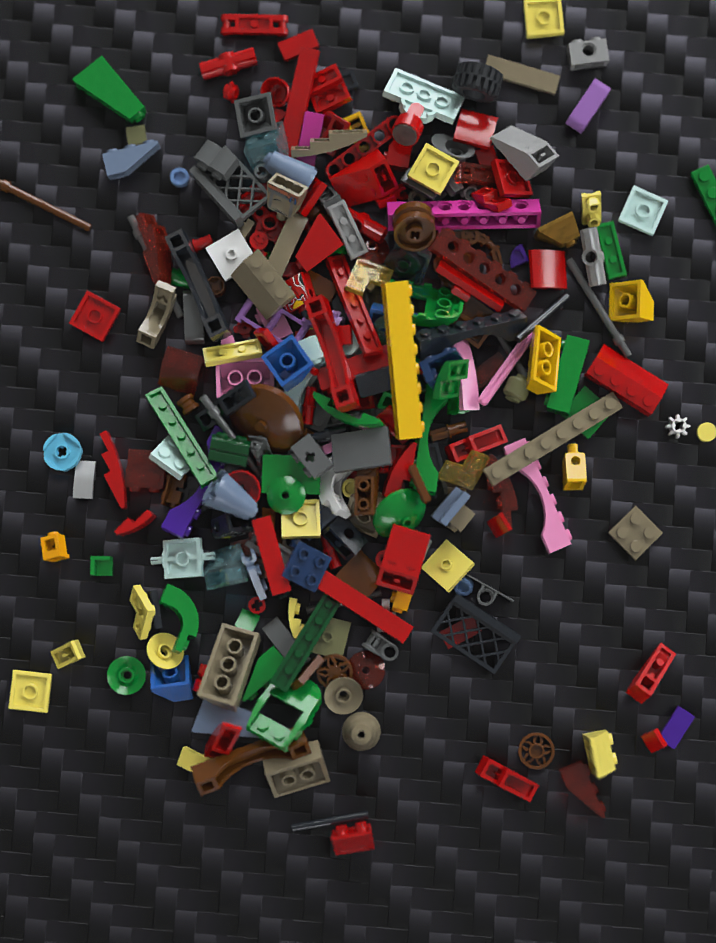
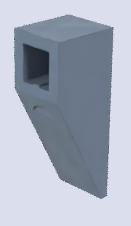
[102,140,160,180]

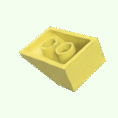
[582,730,617,778]

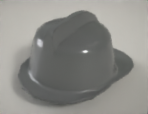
[431,134,475,165]

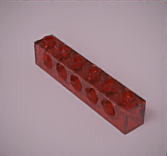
[427,228,537,312]

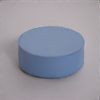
[170,167,190,188]
[454,576,474,596]

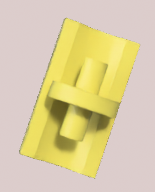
[581,191,601,227]

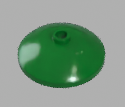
[373,489,426,538]

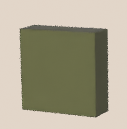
[126,125,147,146]

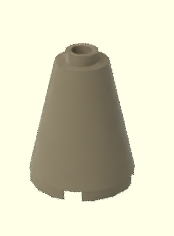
[342,712,381,751]

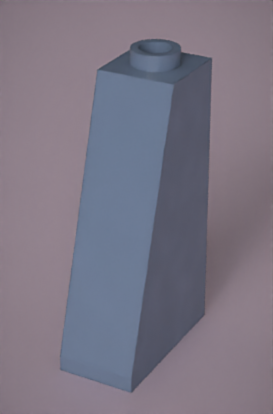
[191,700,272,738]

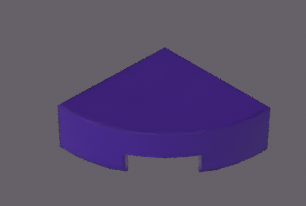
[510,244,529,269]

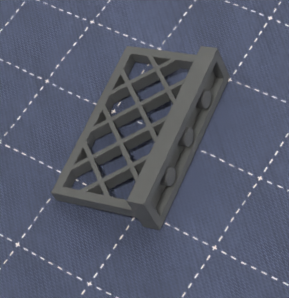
[189,145,267,229]

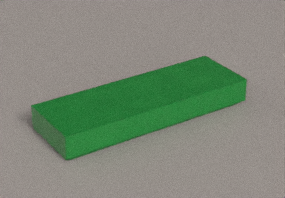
[597,221,627,281]

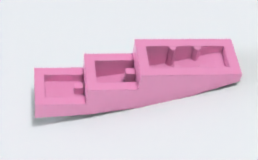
[450,339,480,410]

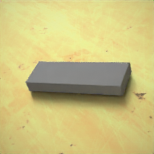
[327,199,369,260]

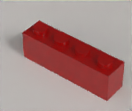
[317,344,389,397]

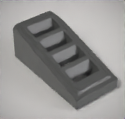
[318,181,342,216]

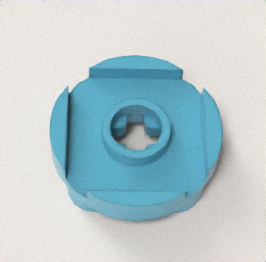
[43,433,83,472]

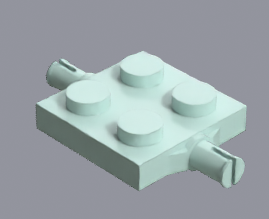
[151,537,215,579]

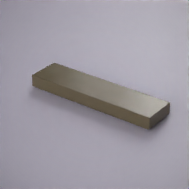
[486,55,560,95]

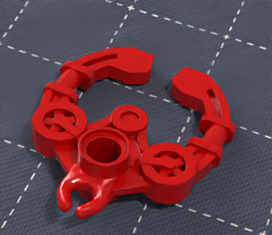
[249,206,312,278]

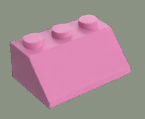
[216,358,275,399]

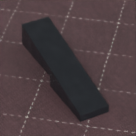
[195,380,257,432]

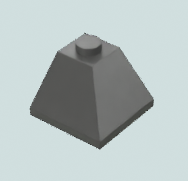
[234,92,277,138]

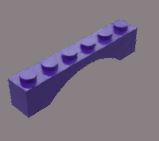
[161,425,227,540]

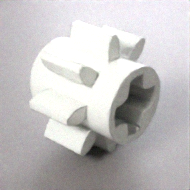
[665,414,690,439]

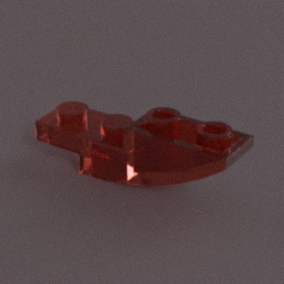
[135,212,172,285]
[485,454,518,531]

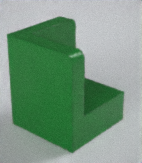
[90,556,113,576]

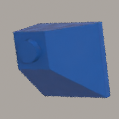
[261,334,314,392]
[150,655,193,702]

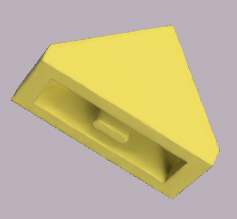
[51,640,86,669]

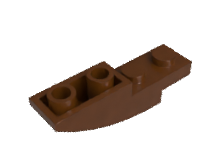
[355,467,380,516]

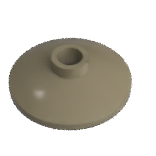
[324,677,363,714]

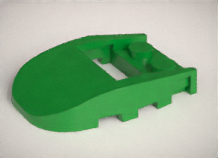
[383,279,464,327]
[246,674,322,752]

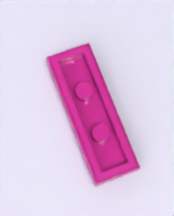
[296,111,324,167]

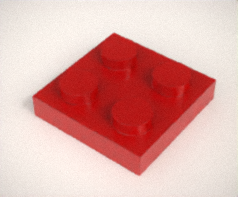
[490,159,533,198]
[69,290,121,342]

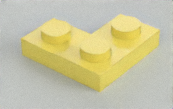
[130,585,155,640]

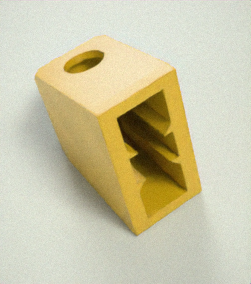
[562,443,587,490]

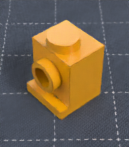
[40,532,70,562]
[390,591,412,614]

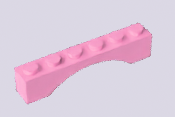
[502,438,572,554]

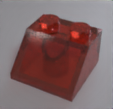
[158,346,205,396]

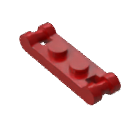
[221,14,288,37]

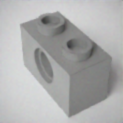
[566,37,609,71]

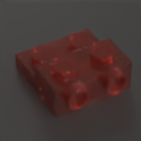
[125,449,166,493]

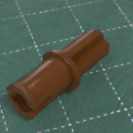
[429,420,468,442]

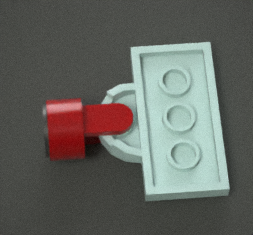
[382,68,465,146]

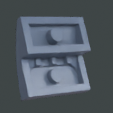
[431,486,470,526]

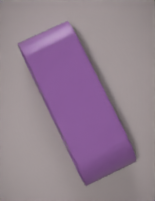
[565,78,611,134]

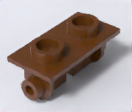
[161,473,188,508]

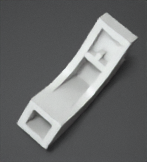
[319,454,354,519]

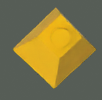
[609,279,654,322]

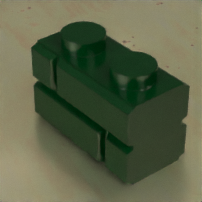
[207,432,251,467]

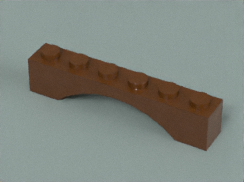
[191,727,311,796]

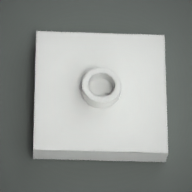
[206,229,253,282]

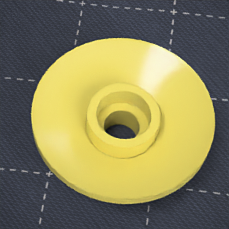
[146,633,184,669]

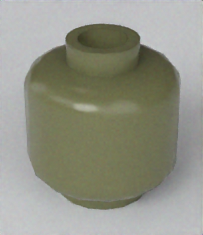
[503,374,530,404]

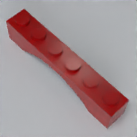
[304,294,361,413]

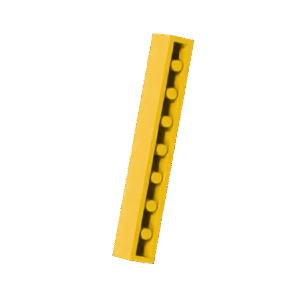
[381,281,425,440]

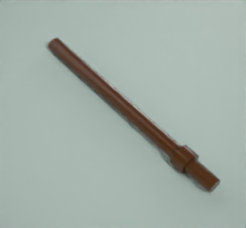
[0,179,92,231]

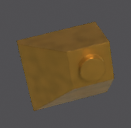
[534,211,580,248]

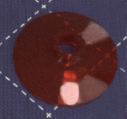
[355,234,389,267]
[347,651,385,689]

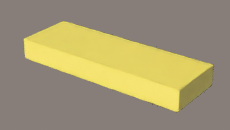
[202,339,263,367]

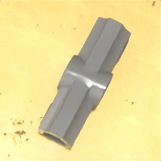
[580,227,607,287]

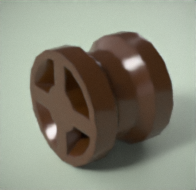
[176,393,200,416]

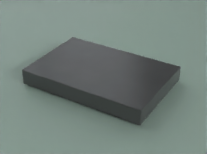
[331,426,392,474]

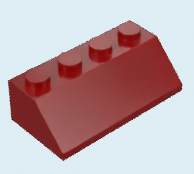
[584,344,669,416]

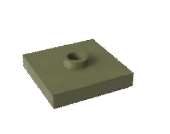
[311,618,351,660]

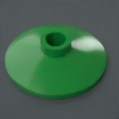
[267,476,306,515]
[107,656,146,695]

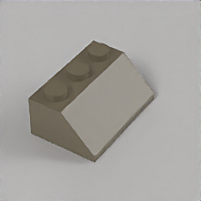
[231,249,296,320]
[263,740,330,798]

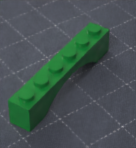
[409,383,448,496]

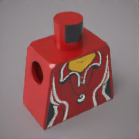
[284,272,316,319]

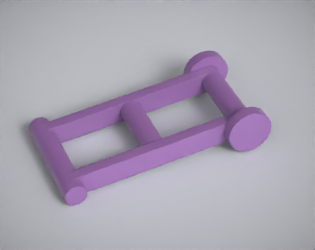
[234,298,314,343]

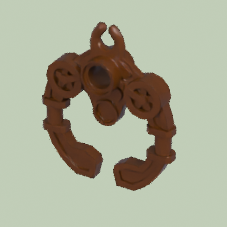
[432,229,503,297]

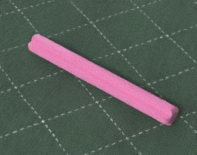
[477,333,532,406]

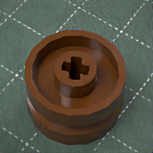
[392,201,436,252]

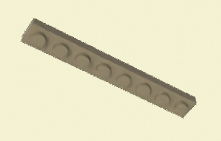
[483,392,623,486]

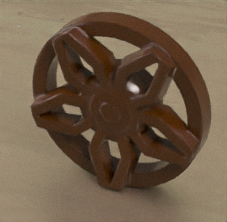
[316,654,353,687]
[518,732,555,769]

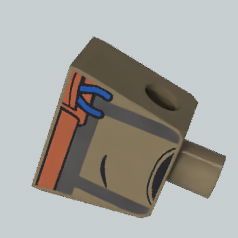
[267,172,309,221]

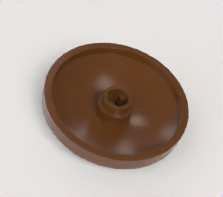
[230,384,303,454]

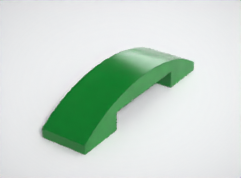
[312,391,386,429]

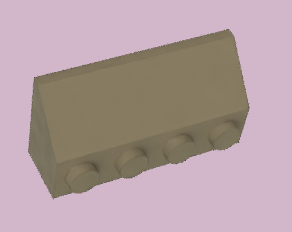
[197,623,261,712]

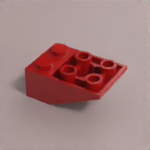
[329,149,400,207]
[376,524,431,595]
[331,821,374,856]

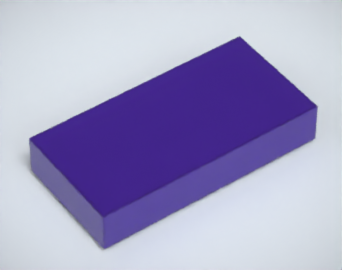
[661,706,695,749]

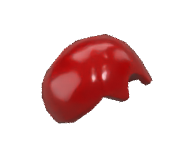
[260,77,290,108]

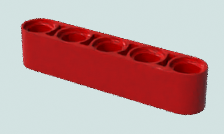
[324,115,398,177]

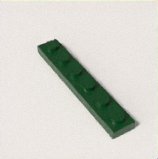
[269,593,340,693]

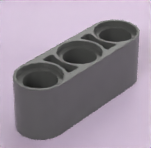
[183,290,205,345]
[262,616,311,667]

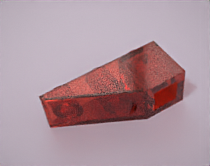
[559,761,606,818]

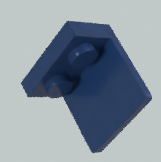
[419,347,464,391]
[282,539,332,592]

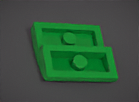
[433,359,469,400]

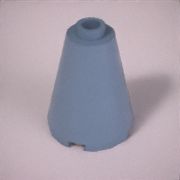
[263,150,317,187]
[202,470,258,519]

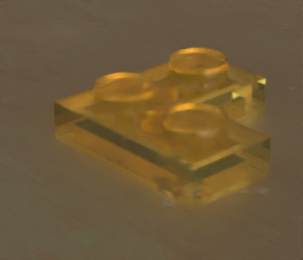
[345,257,394,296]
[438,450,490,490]

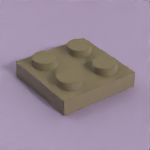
[608,506,663,560]

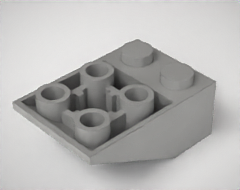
[490,125,559,182]

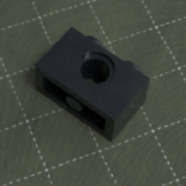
[321,516,368,561]

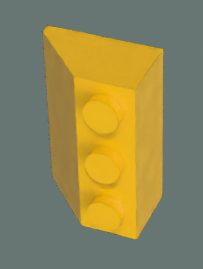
[526,325,561,395]

